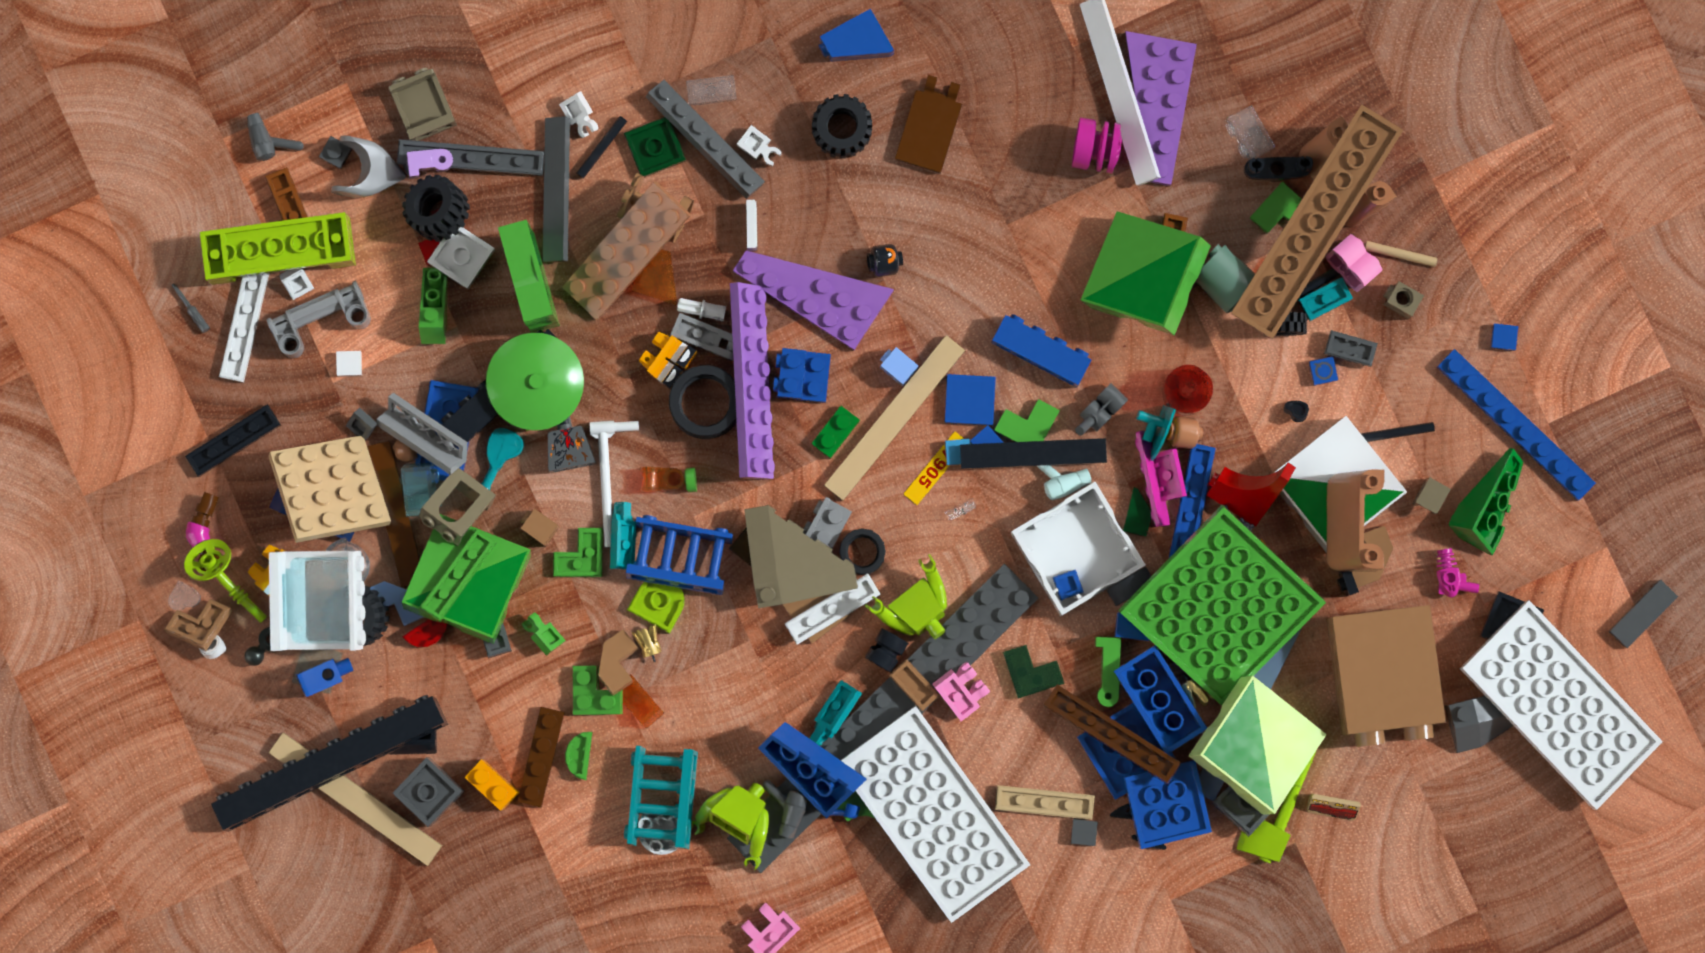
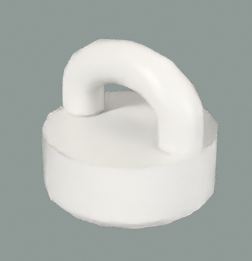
[199,635,226,659]

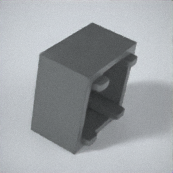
[393,757,465,827]

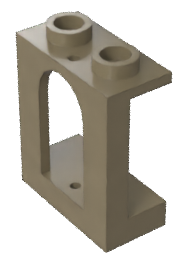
[419,468,496,546]

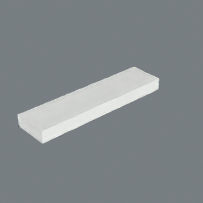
[785,574,881,645]

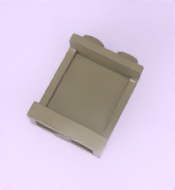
[388,68,457,141]

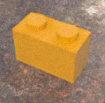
[465,759,520,811]

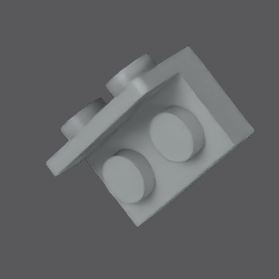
[803,497,852,549]

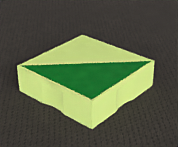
[1189,676,1327,814]

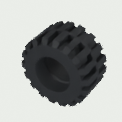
[812,94,872,159]
[402,174,470,242]
[322,586,390,646]

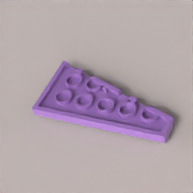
[1125,31,1197,186]
[733,251,894,350]

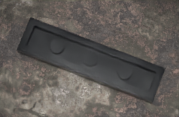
[185,404,281,477]

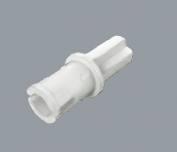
[677,298,726,321]

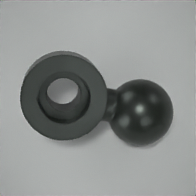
[244,627,275,666]

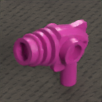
[1436,548,1479,598]

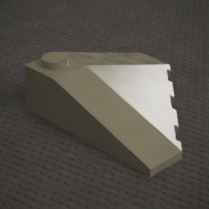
[744,505,858,608]

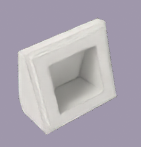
[279,268,314,300]

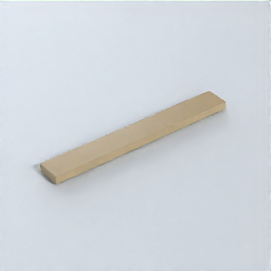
[824,335,965,501]
[269,733,443,866]

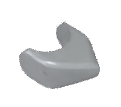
[331,135,406,198]

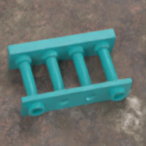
[624,746,698,850]

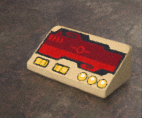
[1307,794,1361,821]

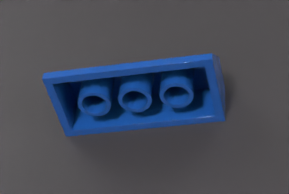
[1114,645,1207,754]

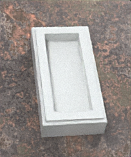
[746,200,757,251]

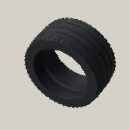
[669,365,737,439]

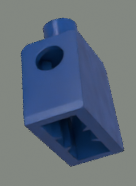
[295,658,354,697]

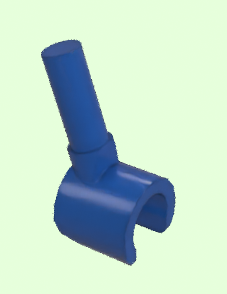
[830,803,860,819]

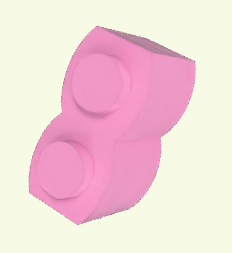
[1325,234,1383,292]

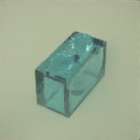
[401,462,442,516]

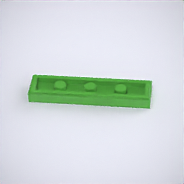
[419,528,497,622]

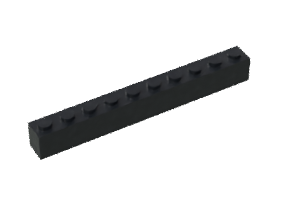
[211,695,449,832]

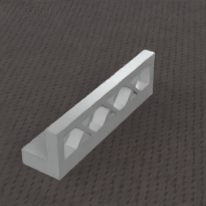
[376,393,468,475]

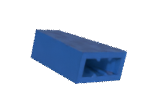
[818,9,894,62]

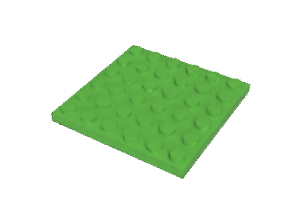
[1119,505,1326,705]

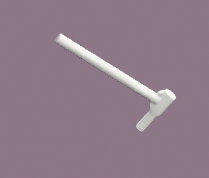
[590,421,639,547]

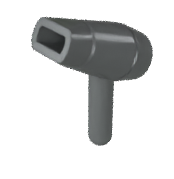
[247,113,304,161]
[763,780,808,838]

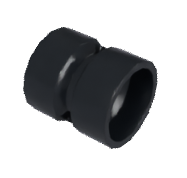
[864,628,908,673]

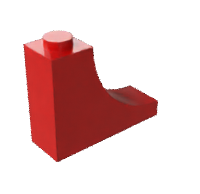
[1207,462,1296,527]

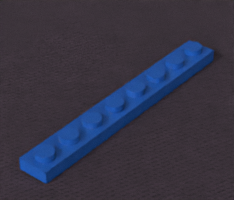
[1437,349,1596,501]

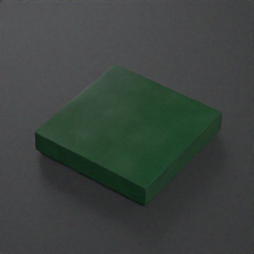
[624,117,686,178]

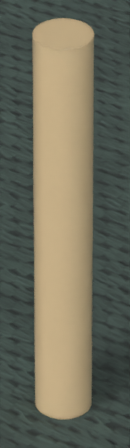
[1365,241,1437,267]

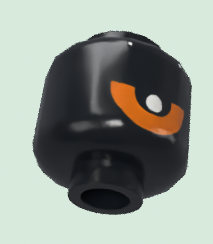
[867,244,903,277]

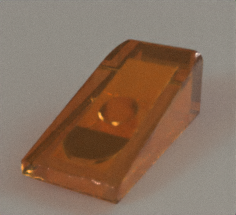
[623,674,664,728]

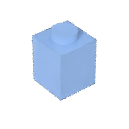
[880,347,918,387]

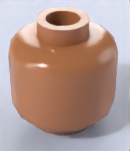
[1166,416,1203,449]

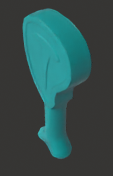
[481,428,524,491]

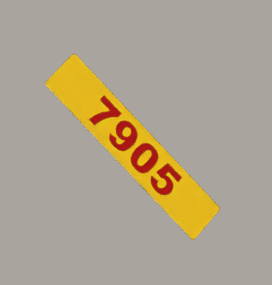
[904,432,964,505]

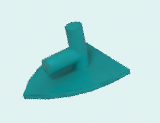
[1136,405,1176,461]

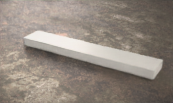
[219,273,270,383]

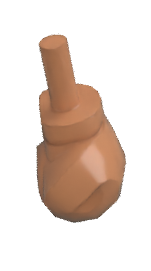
[392,439,417,462]

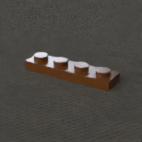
[518,707,565,808]

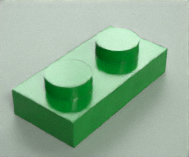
[811,406,860,459]

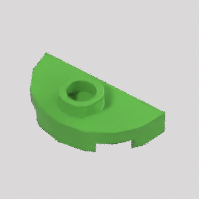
[565,732,593,780]

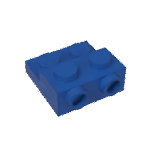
[773,348,831,403]

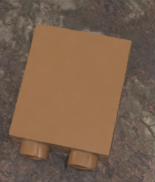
[1326,605,1446,747]

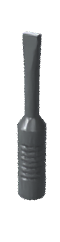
[172,283,210,333]

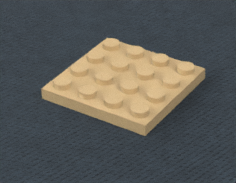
[268,436,391,543]

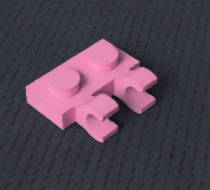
[932,662,990,721]
[741,903,800,953]

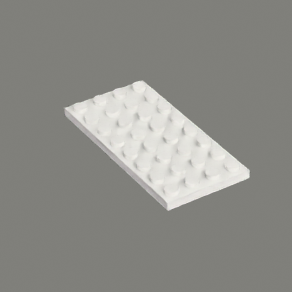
[1460,600,1663,810]
[841,706,1030,923]

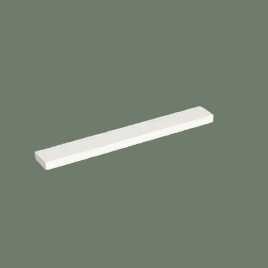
[1080,0,1161,186]

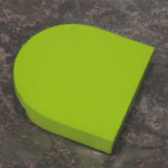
[627,582,685,633]

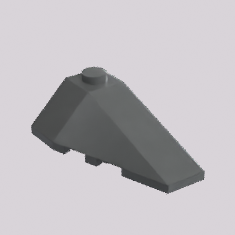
[1444,696,1513,753]

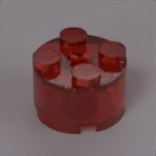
[1162,365,1213,416]

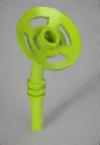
[184,539,267,623]

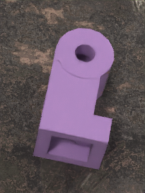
[407,149,453,179]

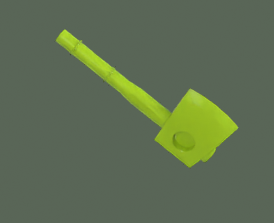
[1237,751,1316,864]

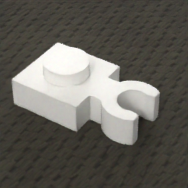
[559,92,598,138]
[737,125,782,166]

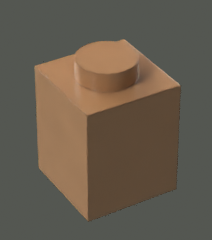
[520,508,560,546]

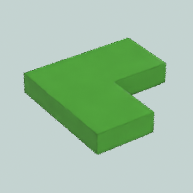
[1250,182,1302,234]
[994,399,1060,442]
[553,528,603,577]

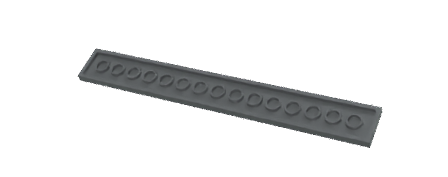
[727,563,1038,873]

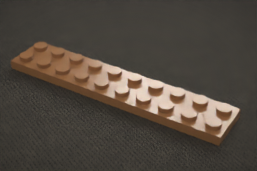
[1231,104,1403,339]

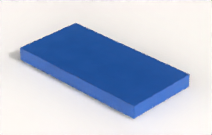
[413,380,479,481]

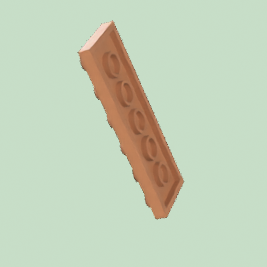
[562,181,691,320]

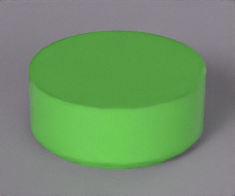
[685,468,697,493]

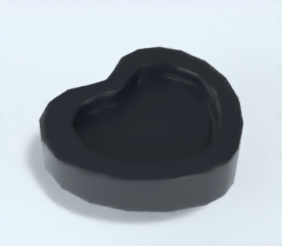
[1284,401,1309,422]

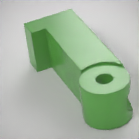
[1095,637,1121,707]

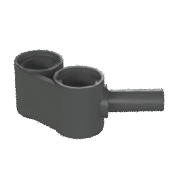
[1075,383,1128,436]

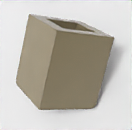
[1412,477,1451,514]

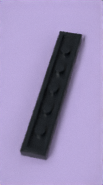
[960,438,1107,469]

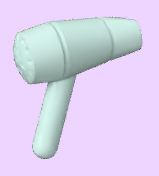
[1037,466,1091,500]

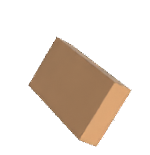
[889,659,940,711]

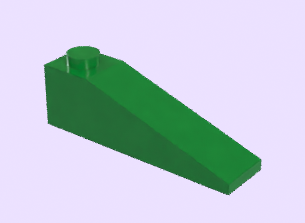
[1448,448,1523,555]

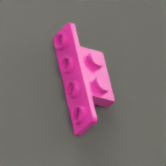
[1135,431,1187,527]

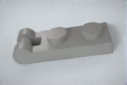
[671,313,734,361]

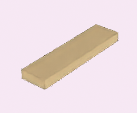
[995,785,1095,820]

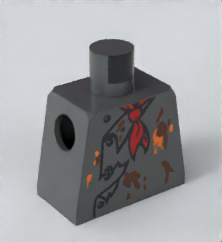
[548,416,596,473]

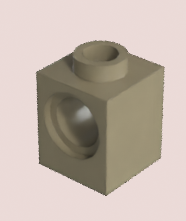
[1383,281,1424,319]

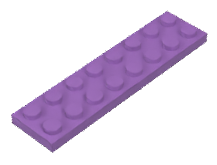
[730,282,775,480]

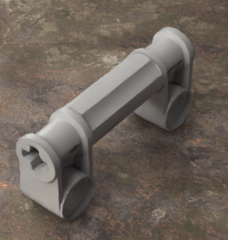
[266,280,371,359]

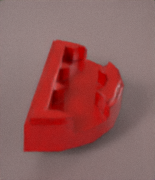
[402,619,447,647]

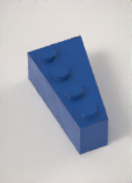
[758,722,867,819]

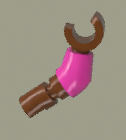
[186,492,219,571]

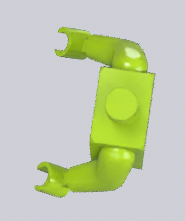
[865,554,947,639]
[691,783,769,870]

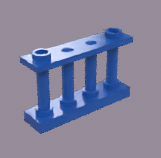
[626,515,733,595]

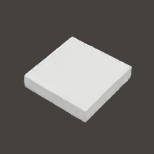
[427,227,495,289]

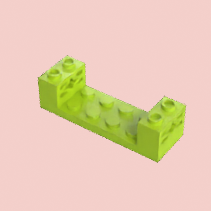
[200,212,356,285]

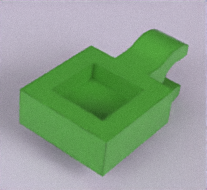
[522,612,566,656]

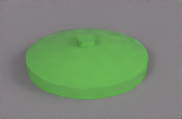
[486,333,584,430]

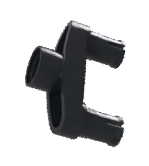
[1243,156,1313,182]

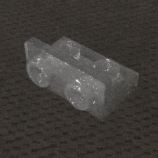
[1225,105,1276,160]

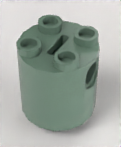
[1195,244,1255,313]

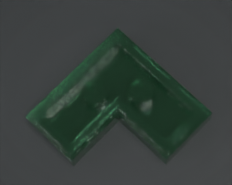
[1003,645,1065,699]

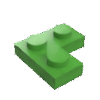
[573,666,623,715]

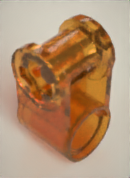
[639,467,686,492]

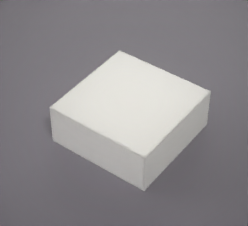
[336,351,362,377]

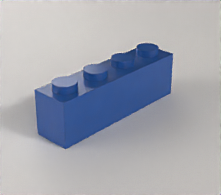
[991,314,1092,388]

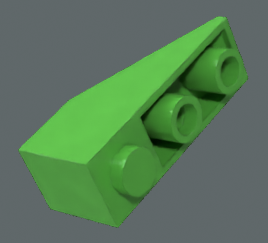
[419,268,448,344]

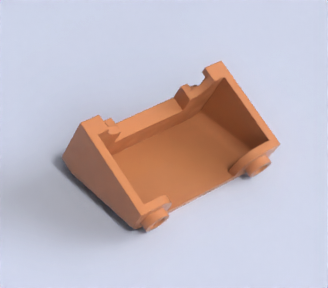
[1299,116,1397,227]
[1326,469,1385,572]

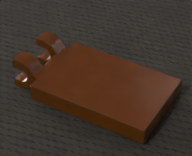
[895,75,962,174]

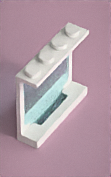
[269,551,366,651]

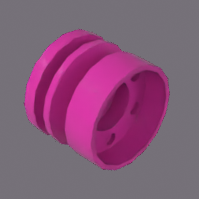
[1072,117,1122,174]

